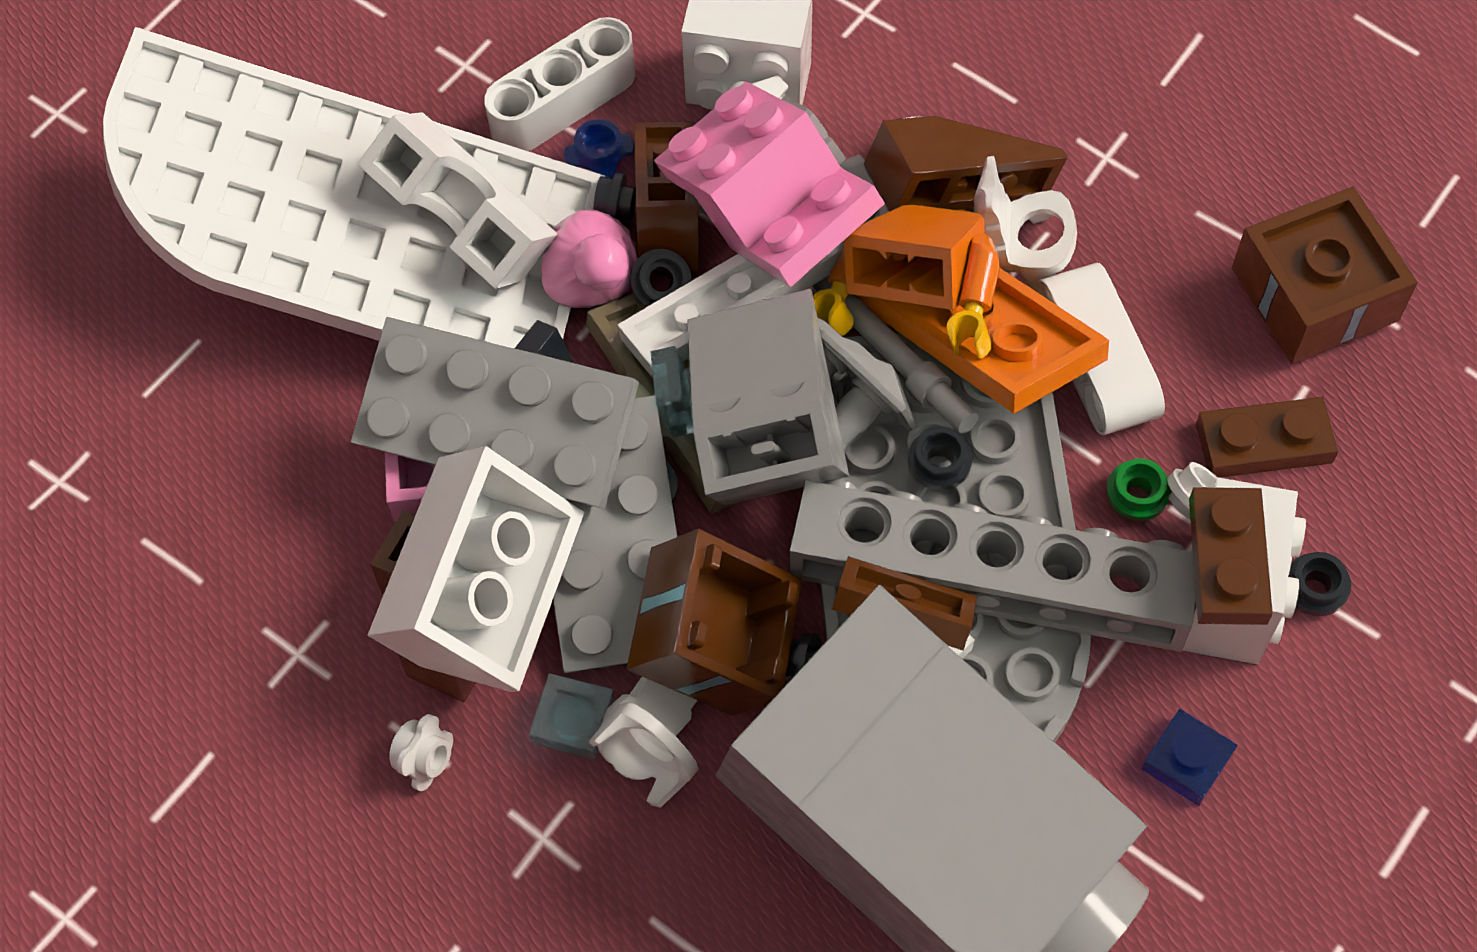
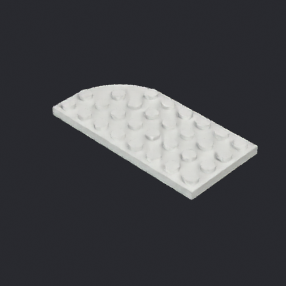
[103,27,606,348]

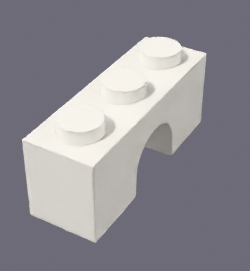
[357,112,558,289]

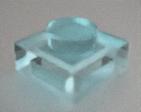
[650,346,693,437]
[529,673,614,759]

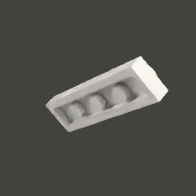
[617,241,844,379]

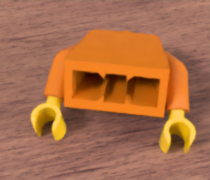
[813,205,999,358]

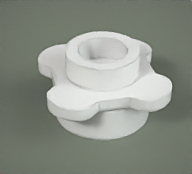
[389,714,453,791]

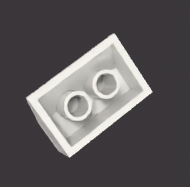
[367,446,584,692]

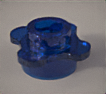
[564,119,634,178]

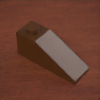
[864,116,1068,211]
[634,121,699,275]

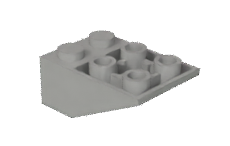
[687,289,849,505]

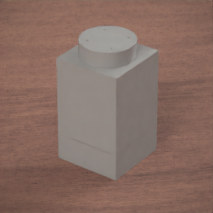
[715,584,1149,952]

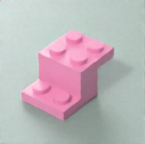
[654,81,885,287]

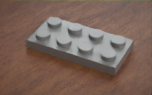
[351,316,639,510]
[553,395,677,674]

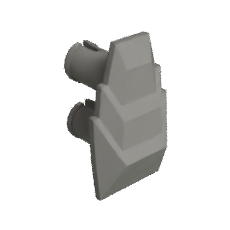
[817,318,917,453]

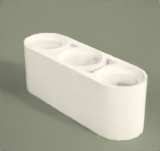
[485,17,636,151]
[1037,263,1165,436]

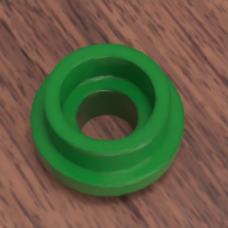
[1106,458,1171,521]

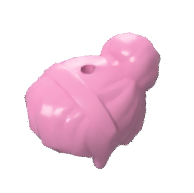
[541,210,637,308]

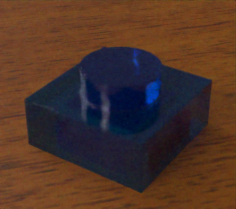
[1141,709,1238,806]

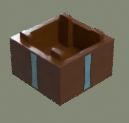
[1231,186,1418,364]
[626,529,802,715]

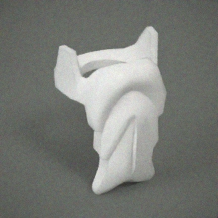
[974,156,1077,291]
[589,677,699,808]

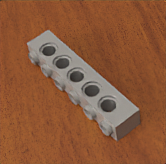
[790,480,1196,652]

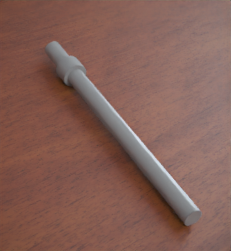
[812,275,979,434]

